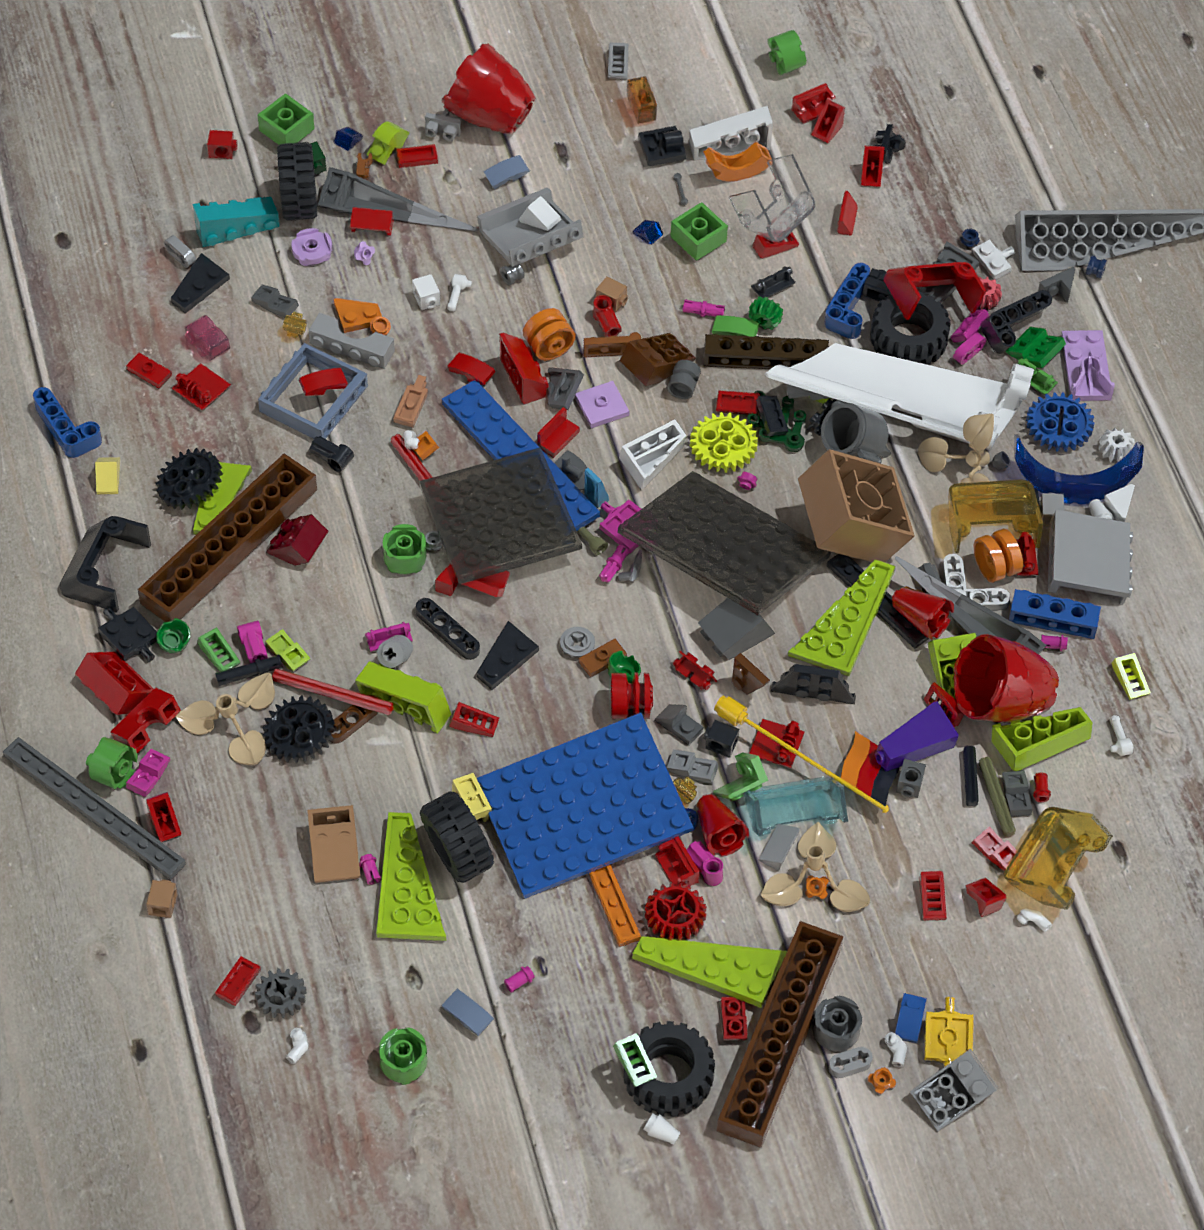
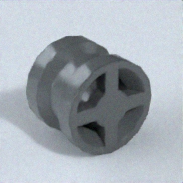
[500,264,525,286]

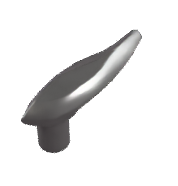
[619,549,642,581]

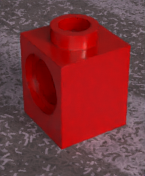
[207,130,238,159]

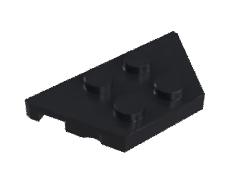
[771,664,856,705]

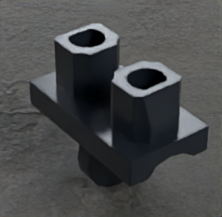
[873,124,906,164]

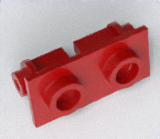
[1016,532,1039,576]
[673,651,717,690]

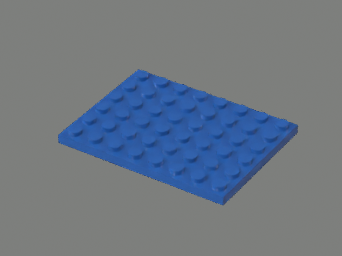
[476,713,694,899]

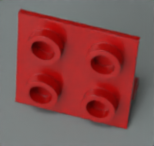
[172,363,231,411]
[749,718,805,768]

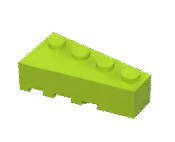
[355,661,452,734]
[991,707,1093,771]

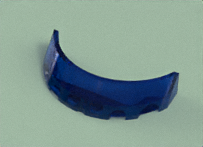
[1014,434,1144,505]

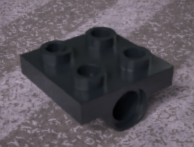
[638,126,687,167]

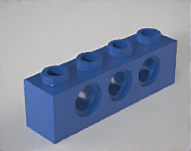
[1009,589,1101,639]

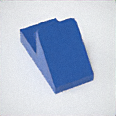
[895,993,927,1044]

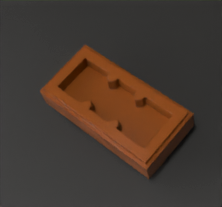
[579,638,627,678]

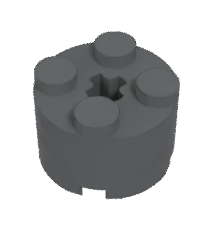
[813,996,862,1052]

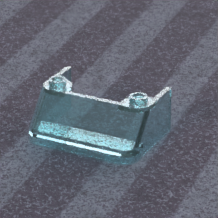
[744,777,848,836]

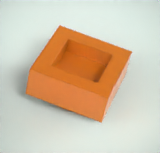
[414,431,439,460]

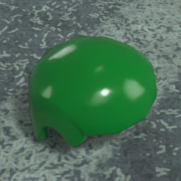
[156,618,191,654]
[608,651,641,683]

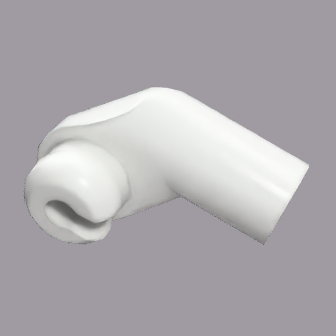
[403,430,419,449]
[286,1028,308,1064]
[885,1032,907,1068]

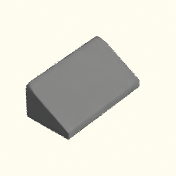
[758,824,800,871]

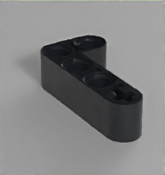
[981,290,1052,354]

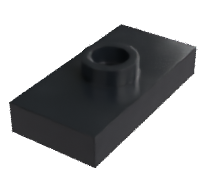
[756,395,789,436]

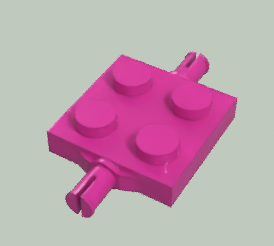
[599,500,660,553]

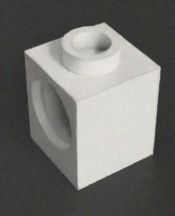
[412,274,440,310]

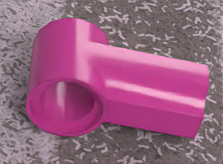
[237,620,268,663]
[687,841,723,886]

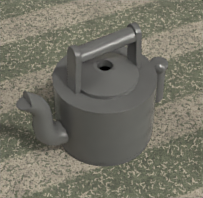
[821,400,891,464]

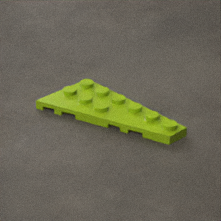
[788,559,895,677]
[632,936,787,1008]

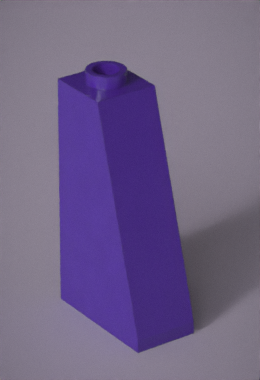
[875,701,959,772]

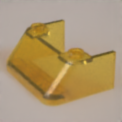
[948,480,1043,553]

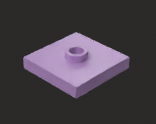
[575,381,630,428]

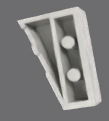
[619,420,686,491]

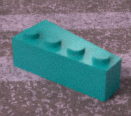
[193,196,280,248]

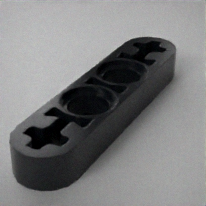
[416,598,480,660]

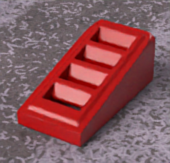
[753,230,800,258]
[435,550,468,596]
[924,682,964,728]
[449,702,500,738]
[919,871,947,920]

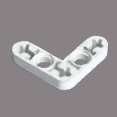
[943,554,1010,611]

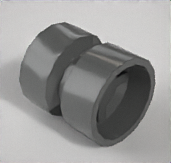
[667,360,701,399]

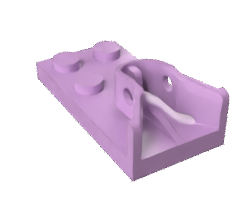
[1061,330,1115,401]

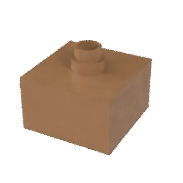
[798,449,915,562]

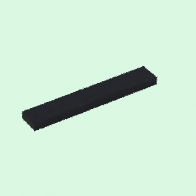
[827,554,929,649]

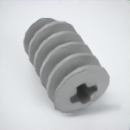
[377,635,413,668]

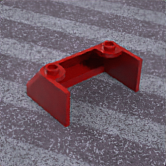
[884,262,986,320]

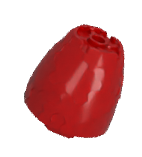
[442,43,536,134]
[954,634,1059,722]

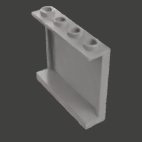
[477,187,584,267]
[1048,509,1133,605]

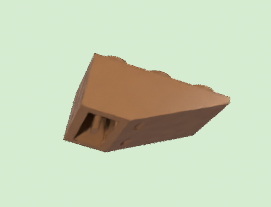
[307,805,361,883]

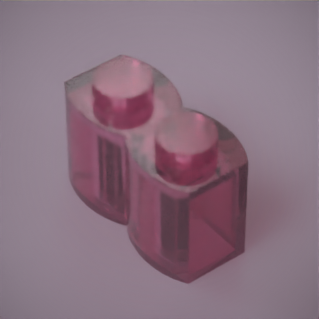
[185,315,230,361]

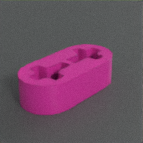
[953,333,986,365]

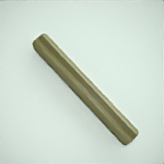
[979,757,1016,837]

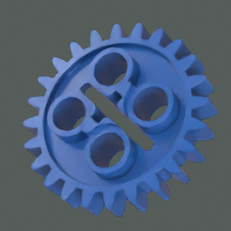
[1026,392,1095,452]

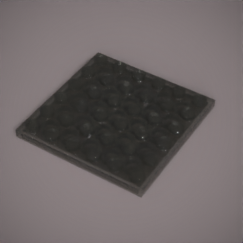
[419,447,582,584]

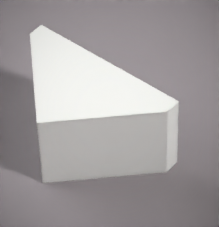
[519,196,561,231]
[1103,484,1135,522]

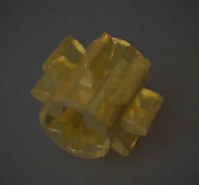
[283,312,307,338]
[673,776,697,804]

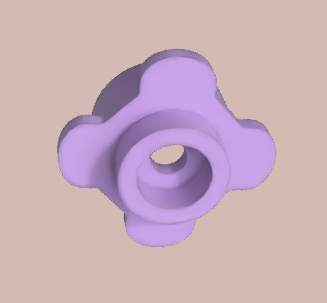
[354,241,375,265]

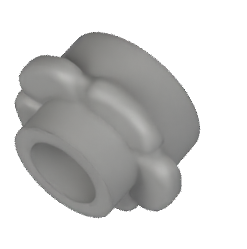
[425,531,444,551]

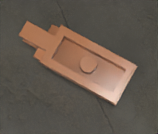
[394,375,428,428]

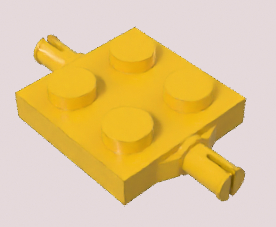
[924,997,974,1067]

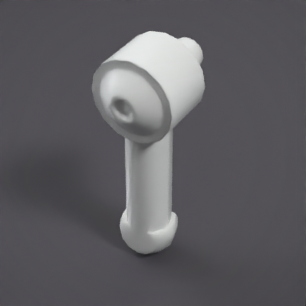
[447,274,472,312]
[1110,715,1133,756]

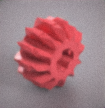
[979,276,1002,311]

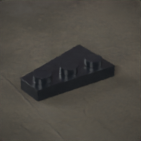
[171,253,230,314]
[477,621,539,690]

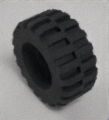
[277,142,318,221]
[870,291,951,365]
[420,791,494,883]
[623,1021,715,1117]

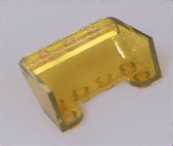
[1004,807,1113,910]

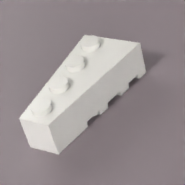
[689,106,773,160]

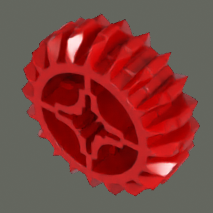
[645,881,707,941]

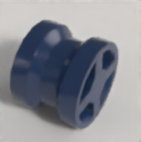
[1086,255,1108,279]

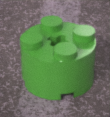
[767,30,807,75]
[383,524,427,574]
[86,737,137,789]
[379,1027,428,1085]

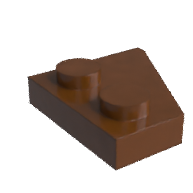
[732,653,770,695]

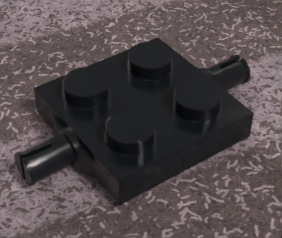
[98,607,157,662]

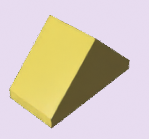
[95,457,120,494]

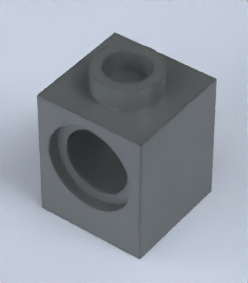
[896,759,926,798]

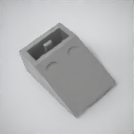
[910,1048,998,1131]

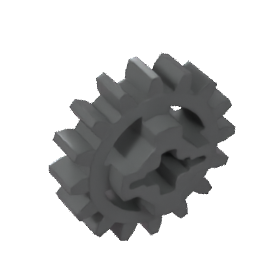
[255,968,307,1019]

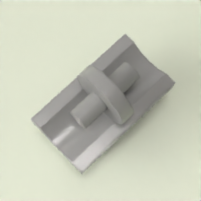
[425,110,461,141]

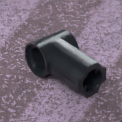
[309,436,354,472]

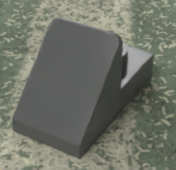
[1038,267,1075,303]
[655,704,703,745]

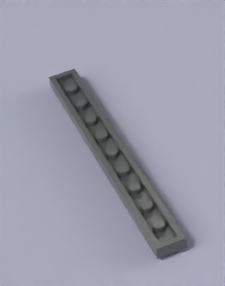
[3,737,186,880]

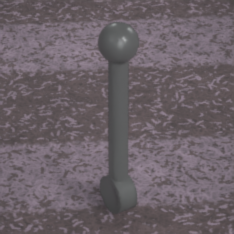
[674,173,688,205]

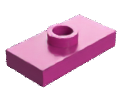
[950,309,989,343]

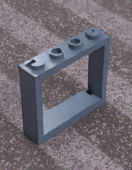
[258,343,368,439]

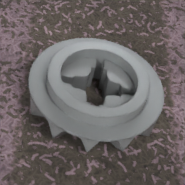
[560,627,595,658]

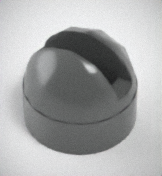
[992,451,1011,470]

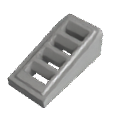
[608,42,629,80]

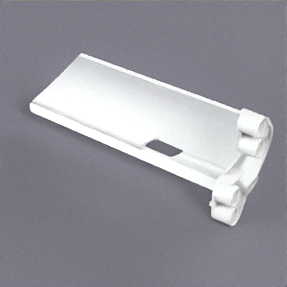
[764,343,1034,450]

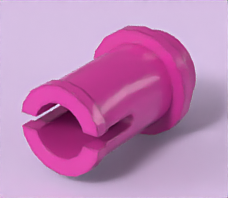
[1041,634,1068,652]
[359,854,381,885]
[504,966,535,993]

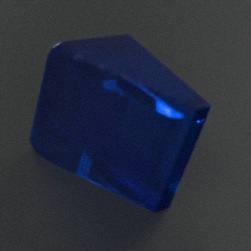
[334,127,363,151]
[632,220,663,245]

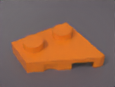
[333,298,382,333]

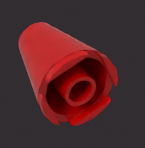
[892,588,954,640]
[696,794,749,856]

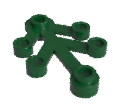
[747,391,806,452]

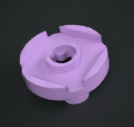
[291,228,332,266]

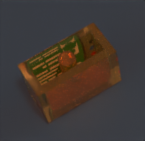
[627,76,657,124]

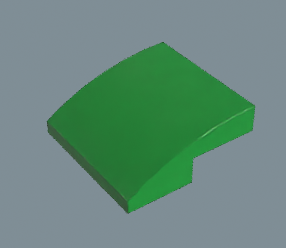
[1006,326,1066,368]

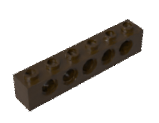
[704,334,829,370]

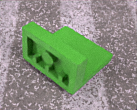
[713,752,768,801]

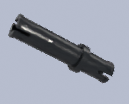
[215,654,283,687]

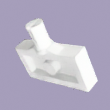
[973,240,1015,280]

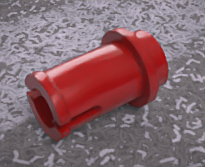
[1033,772,1051,803]

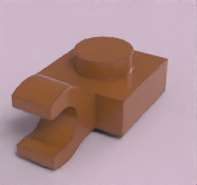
[356,153,373,180]

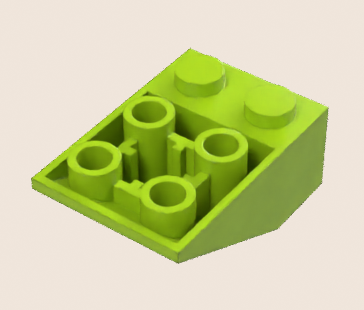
[928,633,976,699]

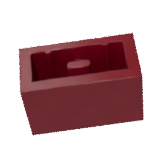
[266,514,329,566]

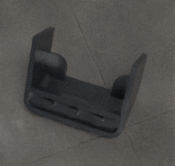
[60,516,151,612]

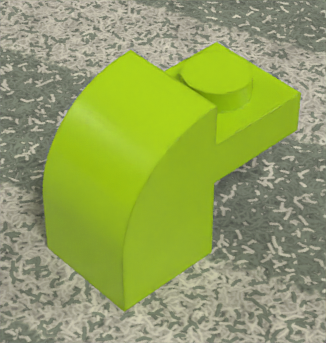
[367,121,410,165]

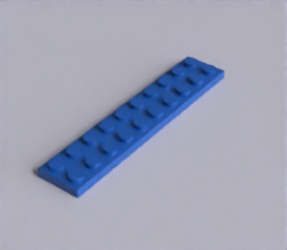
[442,380,600,537]

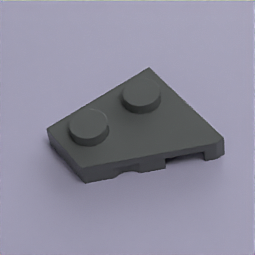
[548,367,584,410]

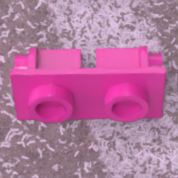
[365,622,413,652]

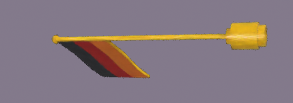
[714,695,899,813]

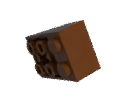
[619,333,696,386]

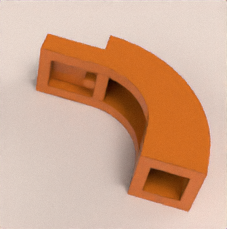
[704,142,774,181]

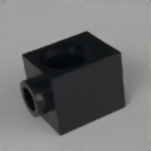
[703,720,740,758]

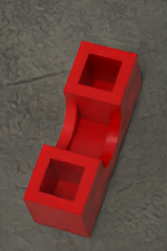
[110,688,181,753]

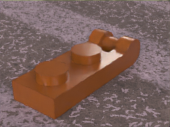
[583,332,641,357]

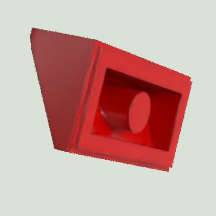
[837,191,858,236]

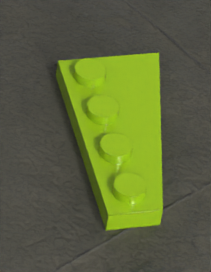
[193,462,252,535]

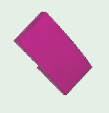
[126,749,170,797]

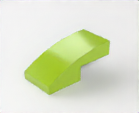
[265,629,310,672]

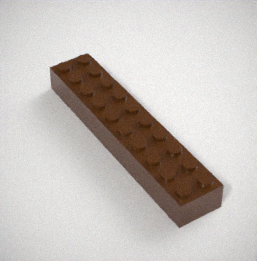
[137,453,317,622]
[717,921,844,1148]

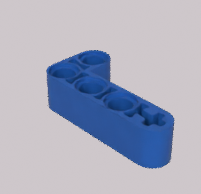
[824,263,870,339]
[33,387,102,458]

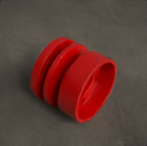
[611,673,653,720]

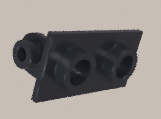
[751,266,796,298]
[806,398,837,436]

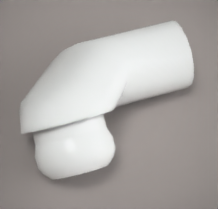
[1017,908,1052,932]

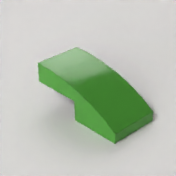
[712,316,759,336]

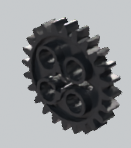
[155,448,223,510]
[262,695,335,764]

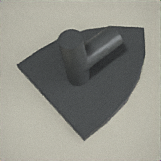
[554,450,587,491]

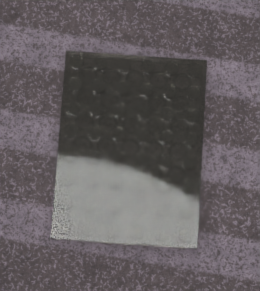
[617,471,831,616]

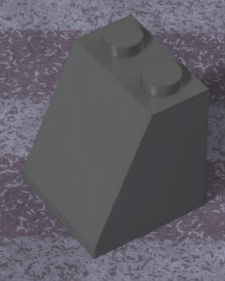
[698,589,775,660]

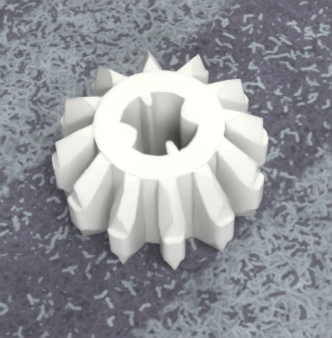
[1099,427,1135,463]

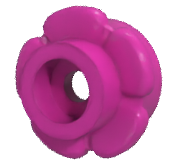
[737,472,758,490]

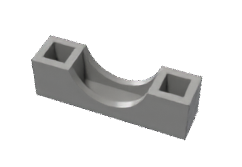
[309,313,395,369]

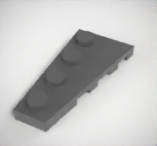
[920,241,979,304]

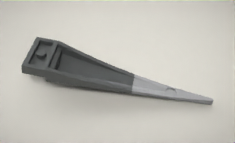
[318,167,478,232]
[895,556,1046,654]

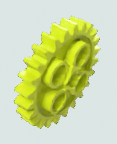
[690,412,758,473]

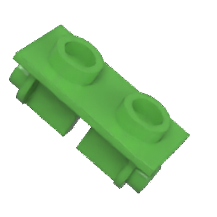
[1017,358,1058,395]

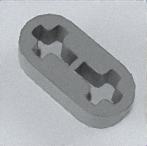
[164,235,196,267]
[828,1047,873,1078]

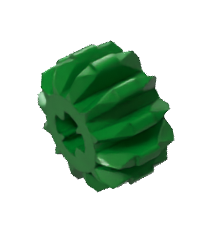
[748,297,783,330]

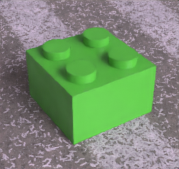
[257,93,315,145]
[670,202,728,261]

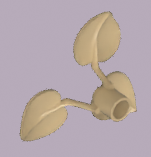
[918,413,994,511]
[176,673,275,765]
[761,822,870,912]

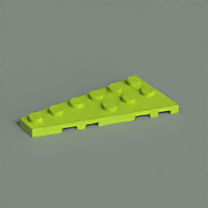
[377,812,446,941]

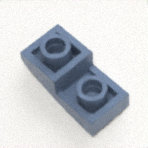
[484,155,530,189]
[441,989,494,1036]

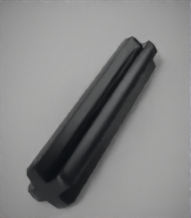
[963,745,979,807]

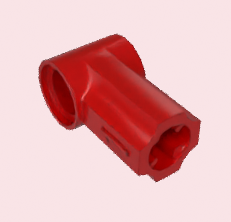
[593,295,622,337]

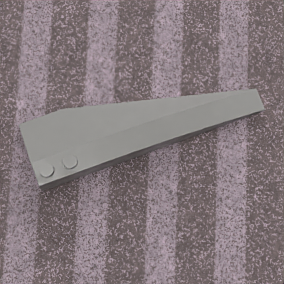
[1015,209,1204,271]

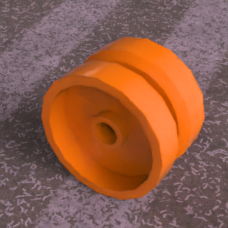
[523,308,576,361]
[973,528,1023,583]

